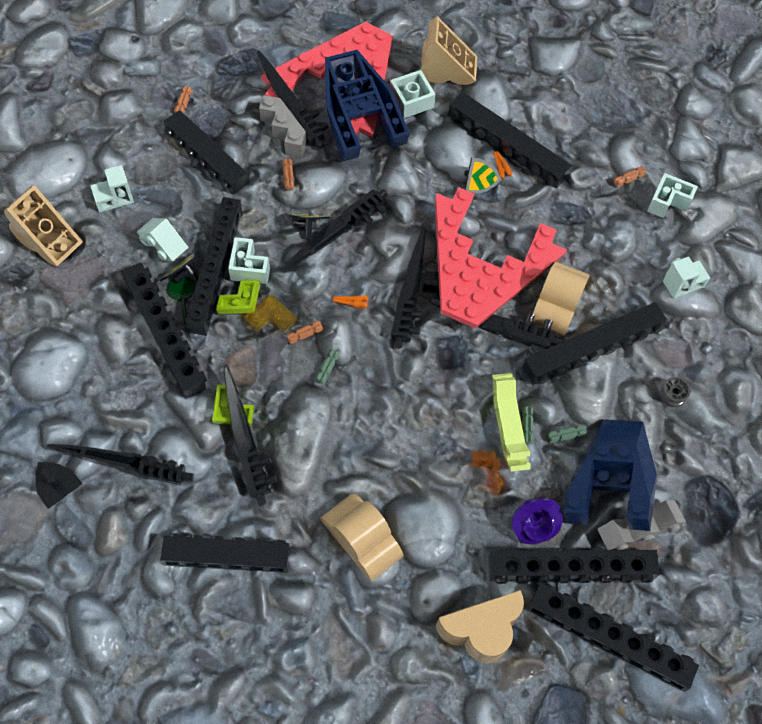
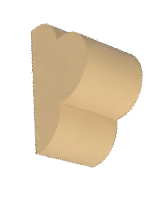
[421,16,477,85]
[4,185,83,266]
[532,261,590,338]
[320,493,403,582]
[436,590,524,664]

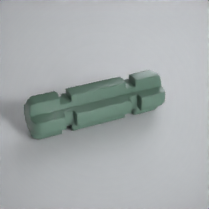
[315,349,339,384]
[522,407,533,444]
[548,424,587,443]

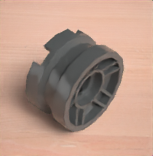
[660,377,691,407]

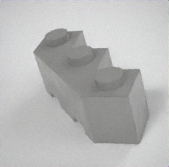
[259,95,306,158]
[598,500,686,550]

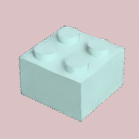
[390,70,436,118]

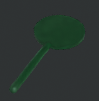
[167,277,195,331]

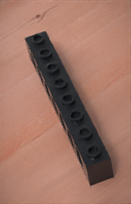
[185,197,242,336]
[121,262,208,399]
[488,550,660,584]
[527,583,699,692]

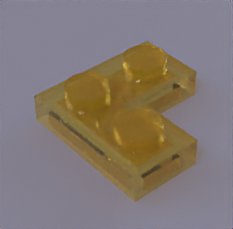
[244,294,297,332]

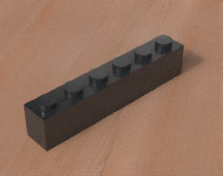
[164,110,249,195]
[160,533,290,573]

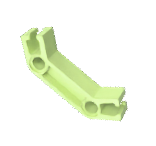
[492,373,531,472]

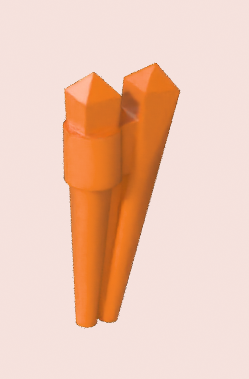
[493,151,512,179]
[332,295,369,309]

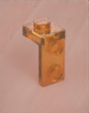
[470,450,503,496]

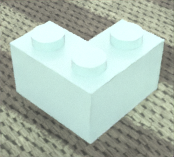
[90,165,134,213]
[647,173,698,218]
[137,218,188,261]
[228,237,270,284]
[663,257,710,299]

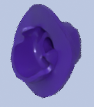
[512,498,563,545]

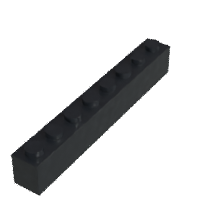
[449,92,572,188]
[522,302,667,385]

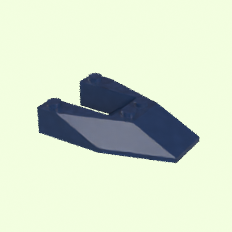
[325,49,410,162]
[563,419,657,531]

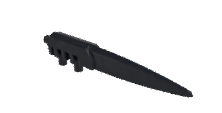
[257,50,329,149]
[284,189,387,270]
[391,228,426,349]
[429,298,563,349]
[224,364,278,506]
[47,444,194,485]

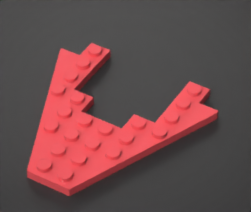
[261,22,393,138]
[435,187,567,329]

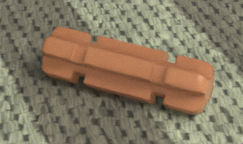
[174,86,192,113]
[283,158,294,190]
[613,166,646,187]
[287,321,323,344]

